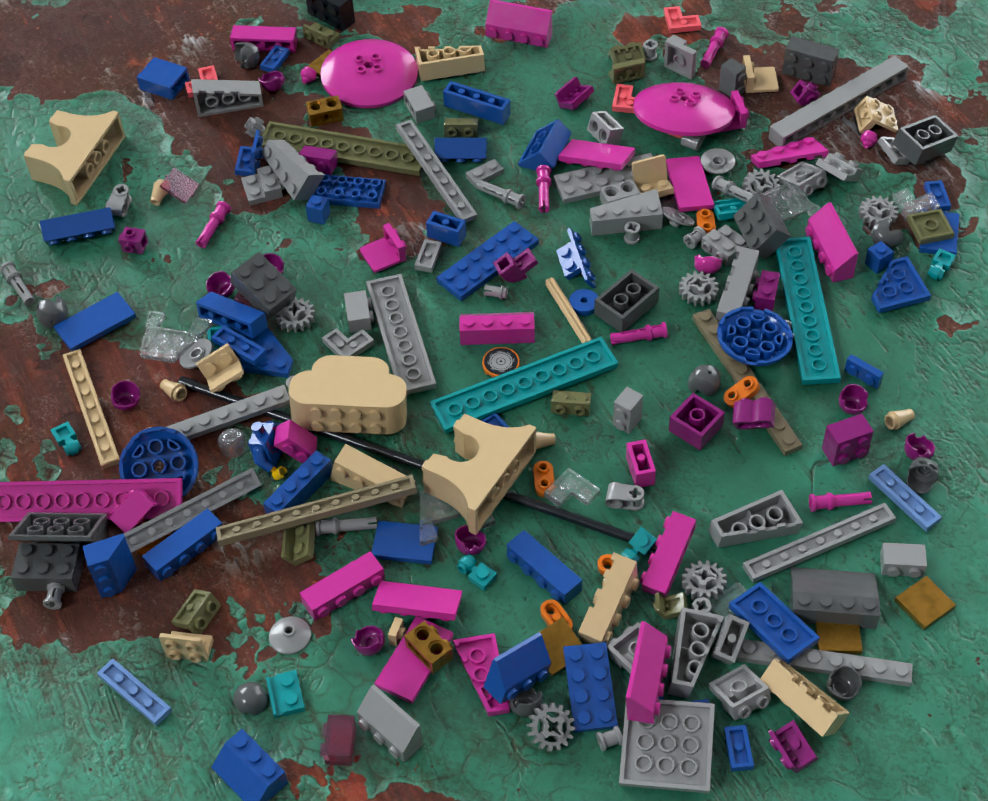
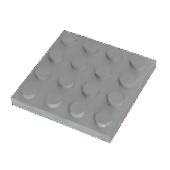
[619,699,715,793]

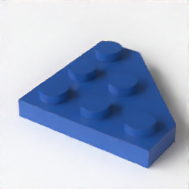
[871,256,931,313]
[237,328,293,378]

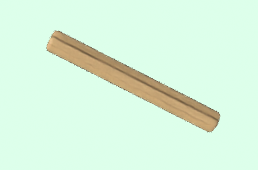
[546,277,592,343]

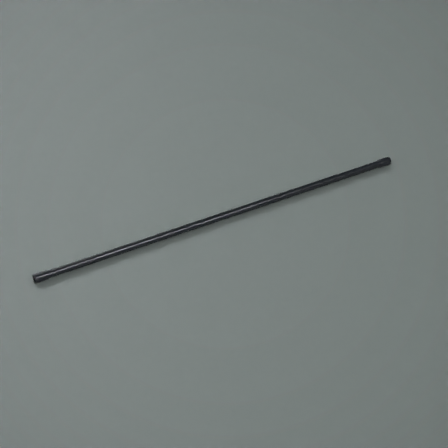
[178,376,657,552]

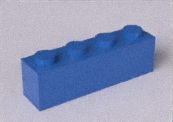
[443,81,511,125]
[40,207,116,246]
[196,292,268,339]
[263,450,333,514]
[142,508,223,582]
[506,530,582,606]

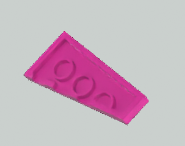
[751,137,829,168]
[453,633,510,716]

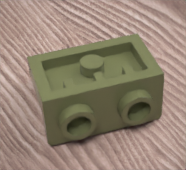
[302,22,341,49]
[608,42,646,65]
[609,58,645,84]
[444,118,478,137]
[551,390,591,416]
[281,522,316,566]
[171,589,221,634]

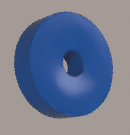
[569,289,598,316]

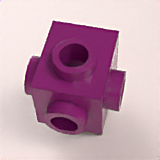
[790,79,821,106]
[118,227,149,254]

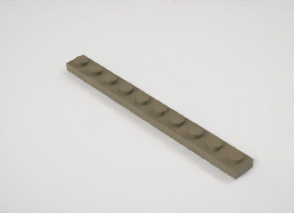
[692,309,802,456]
[216,475,417,547]

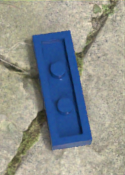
[211,325,267,366]

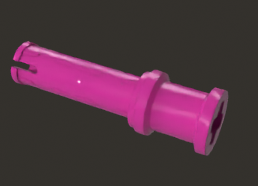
[700,27,729,68]
[536,165,552,213]
[196,201,231,248]
[610,322,668,345]
[808,491,872,512]

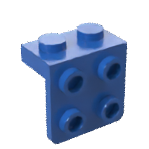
[235,130,263,176]

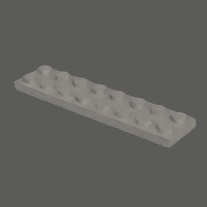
[366,274,437,395]

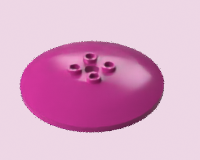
[321,39,418,109]
[633,82,735,136]

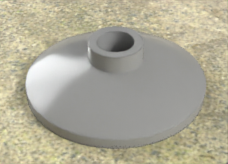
[701,148,735,174]
[662,207,695,227]
[179,339,213,369]
[269,616,311,655]

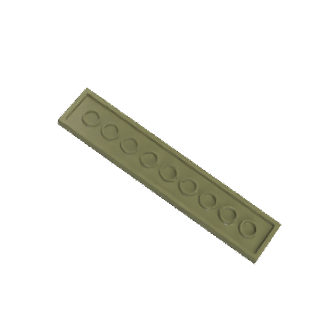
[261,121,423,176]

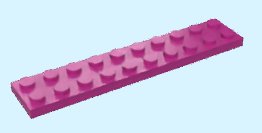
[0,478,183,522]

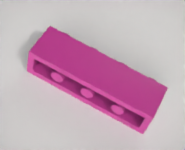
[230,25,298,53]
[640,511,696,597]
[300,551,385,621]

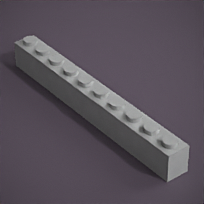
[768,56,909,146]

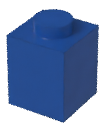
[306,195,331,225]
[865,241,894,274]

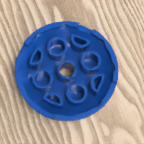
[717,306,793,366]
[119,427,199,497]

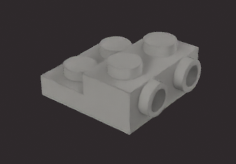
[664,35,697,79]
[816,152,863,182]
[776,161,827,198]
[241,165,285,206]
[701,224,749,266]
[607,622,641,674]
[709,664,771,720]

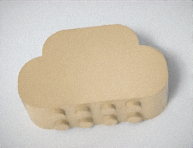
[289,355,407,434]

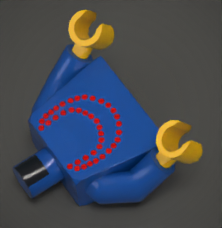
[248,421,287,480]

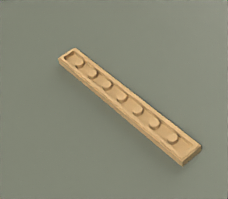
[63,349,120,470]

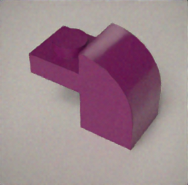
[493,248,538,282]

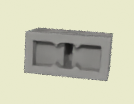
[587,111,624,146]
[600,179,640,205]

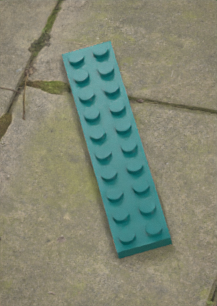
[775,237,841,385]
[430,337,618,434]

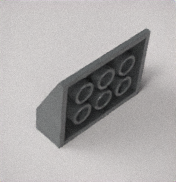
[8,512,109,544]
[790,567,880,629]

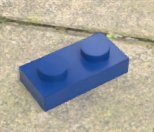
[260,45,290,72]
[924,180,951,211]
[845,354,884,389]
[724,725,754,772]

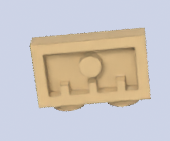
[742,55,779,93]
[854,96,898,134]
[632,154,674,197]
[196,343,244,393]
[159,631,214,663]

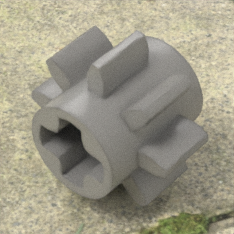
[244,117,265,138]

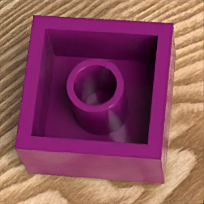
[669,393,725,450]
[822,414,874,466]

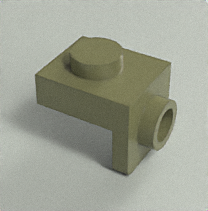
[653,592,687,620]

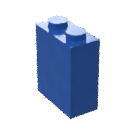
[137,57,190,100]

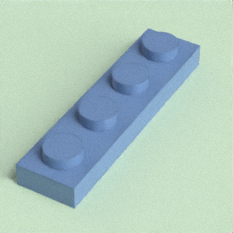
[868,464,942,532]
[97,659,172,727]

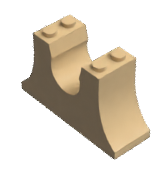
[23,110,126,205]
[422,413,536,535]

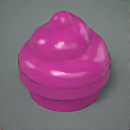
[301,66,317,84]
[860,130,878,149]

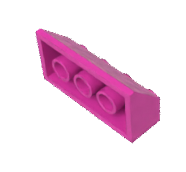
[485,0,552,48]
[805,202,858,282]
[460,312,535,345]
[626,621,672,724]

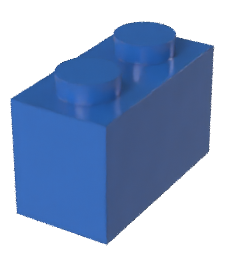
[426,211,467,247]

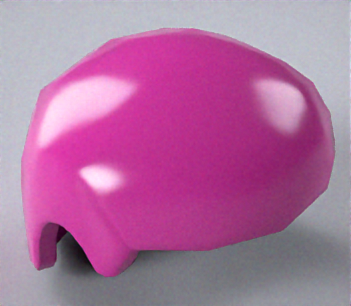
[694,255,722,275]

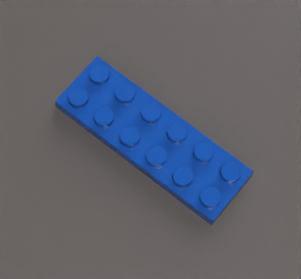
[436,221,539,301]

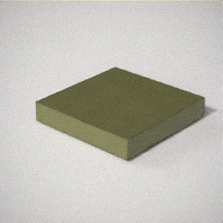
[906,209,955,245]

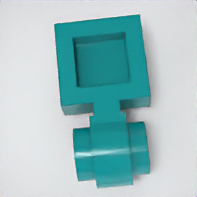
[927,248,956,281]
[50,421,82,456]
[621,527,657,563]
[457,554,497,591]

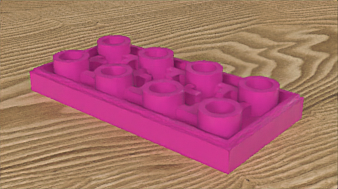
[558,139,635,171]
[666,156,714,212]
[372,581,462,621]
[374,616,454,704]

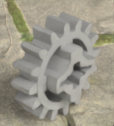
[742,168,781,201]
[858,196,899,227]
[679,271,719,306]
[275,297,316,333]
[682,560,727,601]
[526,702,575,751]

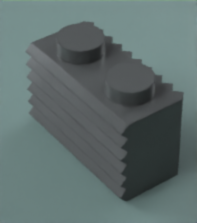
[719,58,747,97]

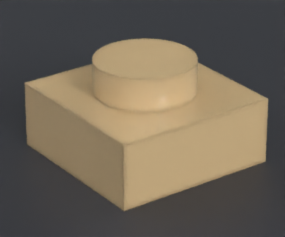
[388,617,406,647]

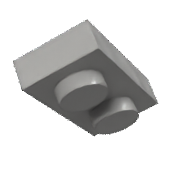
[878,137,910,165]
[466,159,504,187]
[414,239,442,273]

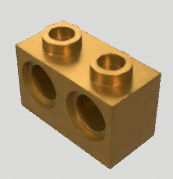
[306,95,344,127]
[404,621,453,674]

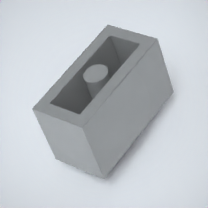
[403,85,437,124]
[344,290,374,333]
[613,387,643,434]
[880,543,927,578]
[710,614,750,665]

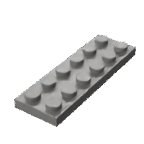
[553,153,653,204]

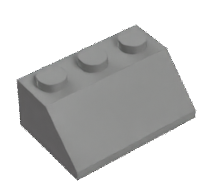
[357,684,423,763]

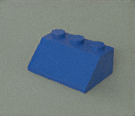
[518,119,571,171]
[434,138,487,162]
[83,533,137,598]
[483,632,551,704]
[212,729,288,801]

